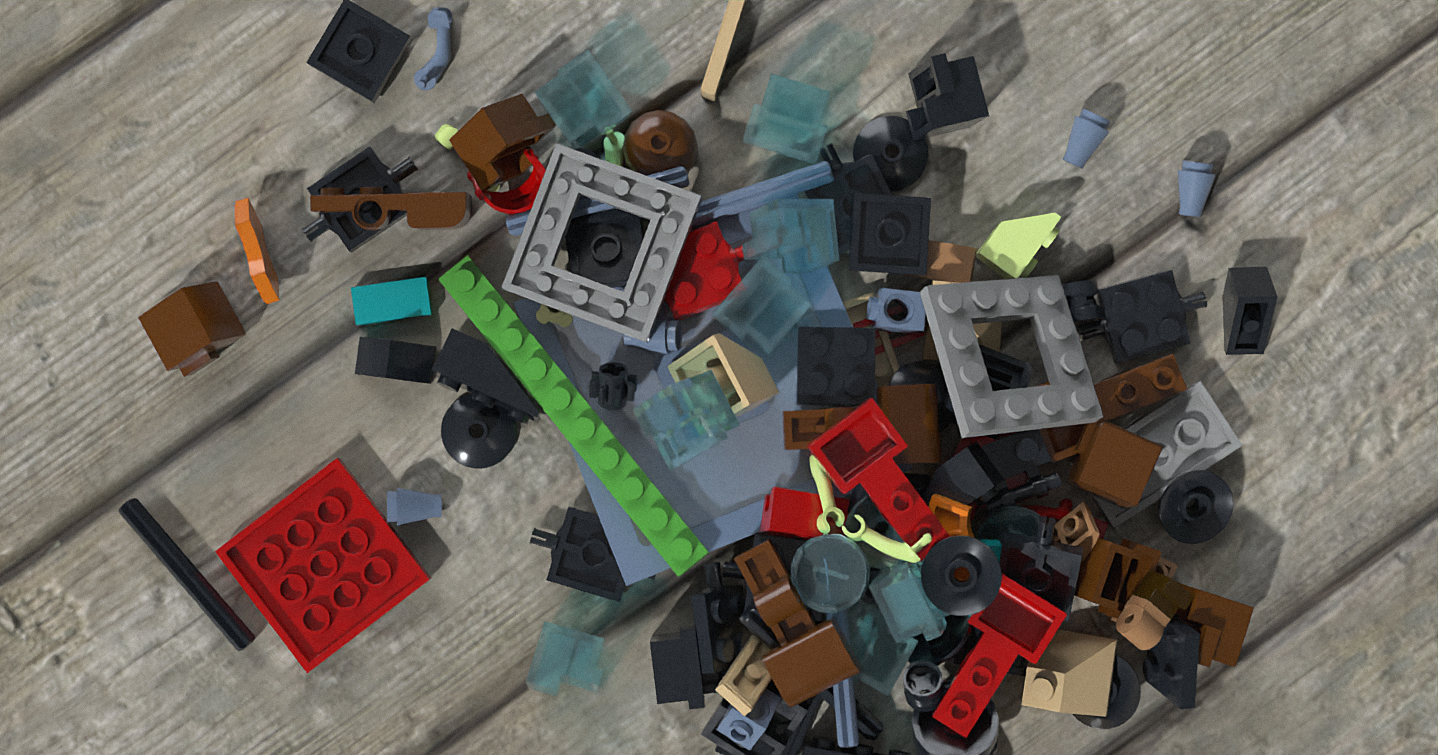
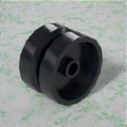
[912,680,999,755]

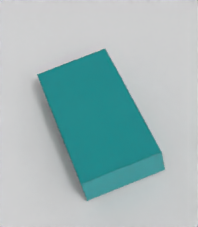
[351,277,433,326]

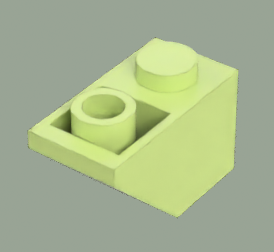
[976,213,1061,279]

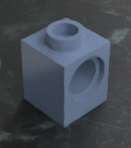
[866,288,926,335]
[717,688,781,751]

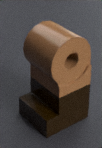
[1116,570,1194,650]

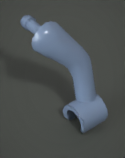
[414,7,453,91]

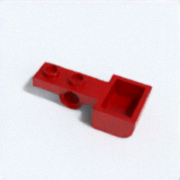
[807,398,950,562]
[932,573,1067,738]

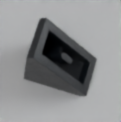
[355,337,436,384]

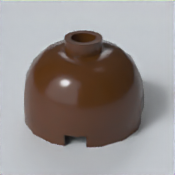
[622,110,698,176]

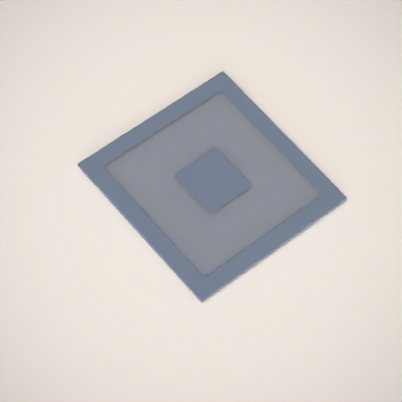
[514,194,912,586]

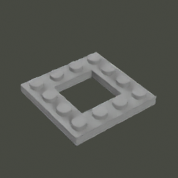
[501,143,702,343]
[920,275,1103,438]

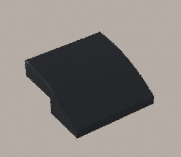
[701,680,810,755]

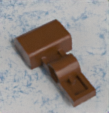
[310,187,472,230]
[1033,354,1188,463]
[782,384,941,464]
[734,539,862,708]

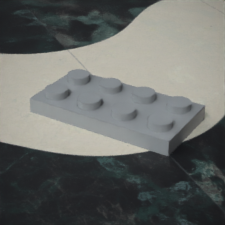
[1070,381,1243,528]

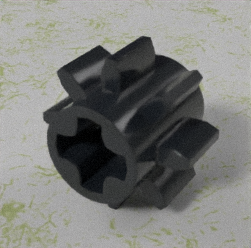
[589,362,637,410]

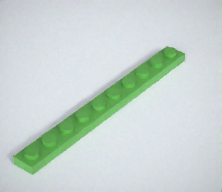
[438,255,709,577]

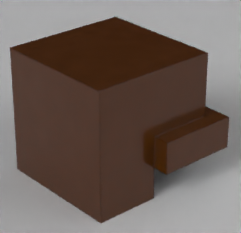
[449,93,556,191]
[138,281,246,377]
[1066,419,1163,508]
[1074,538,1162,619]
[1174,582,1254,668]

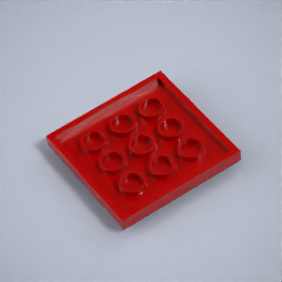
[215,458,432,673]

